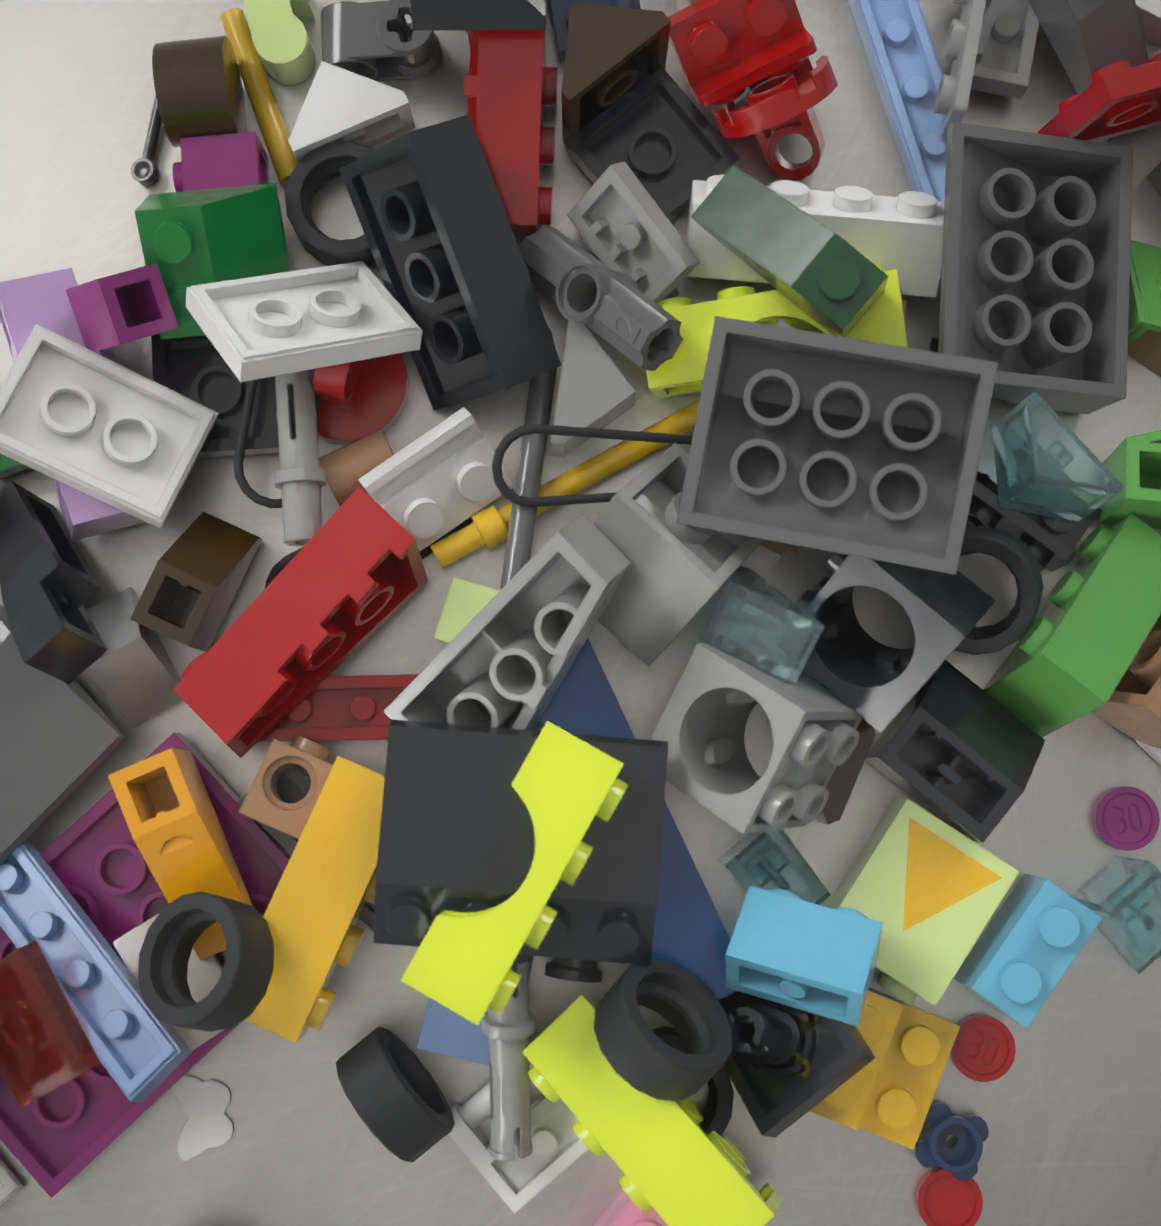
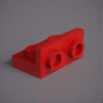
[668,0,817,108]

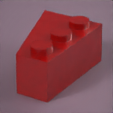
[464,30,558,245]

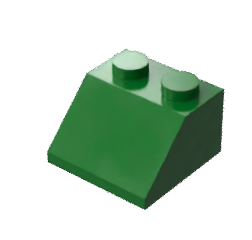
[134,183,291,339]

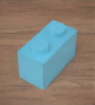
[953,874,1102,1029]
[726,885,883,1027]

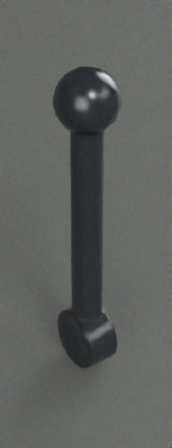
[131,94,162,186]

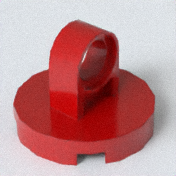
[712,55,838,181]
[313,353,410,445]

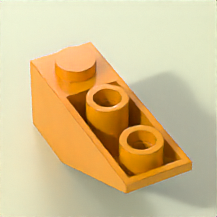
[108,748,253,961]

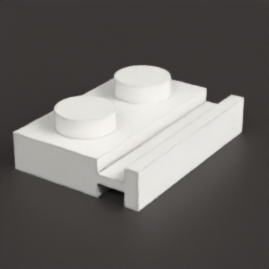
[358,407,515,552]

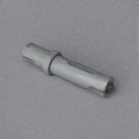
[274,369,327,546]
[482,955,536,1161]

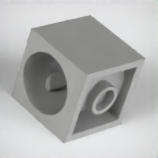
[593,442,765,667]
[650,643,862,834]

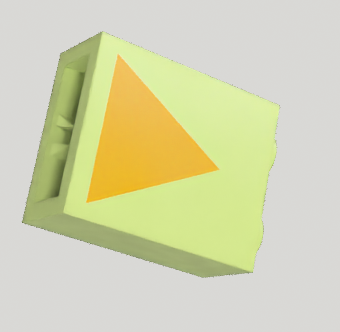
[826,797,1020,1006]

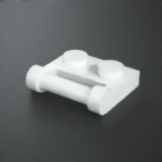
[449,1030,589,1214]

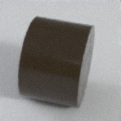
[152,35,246,148]

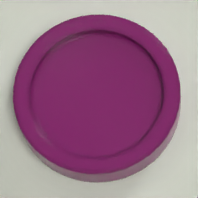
[1092,786,1160,851]

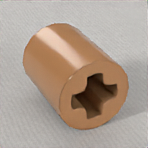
[319,429,394,507]

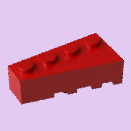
[173,486,428,758]

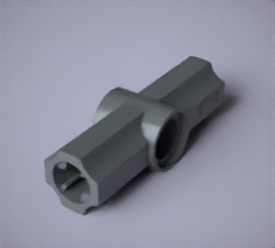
[519,225,683,371]

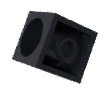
[777,552,996,733]

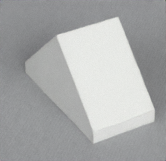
[288,61,415,163]

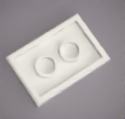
[186,261,423,382]
[0,324,219,529]

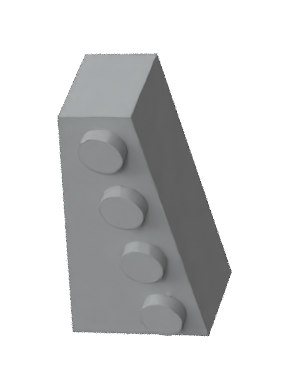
[383,514,631,731]

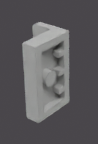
[567,162,700,303]

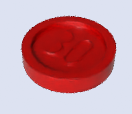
[949,1014,1016,1082]
[915,1166,983,1226]

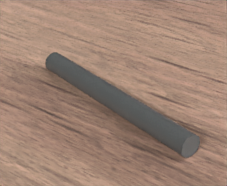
[500,368,557,589]

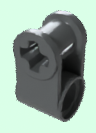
[321,0,442,81]

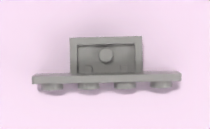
[934,0,1039,139]

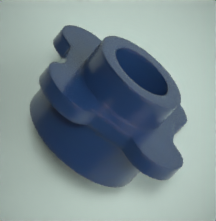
[914,1103,989,1181]

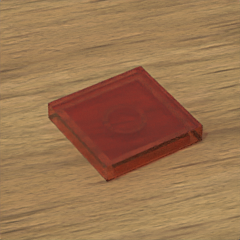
[0,940,101,1107]

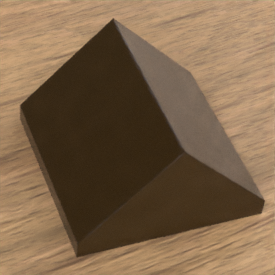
[561,2,671,146]

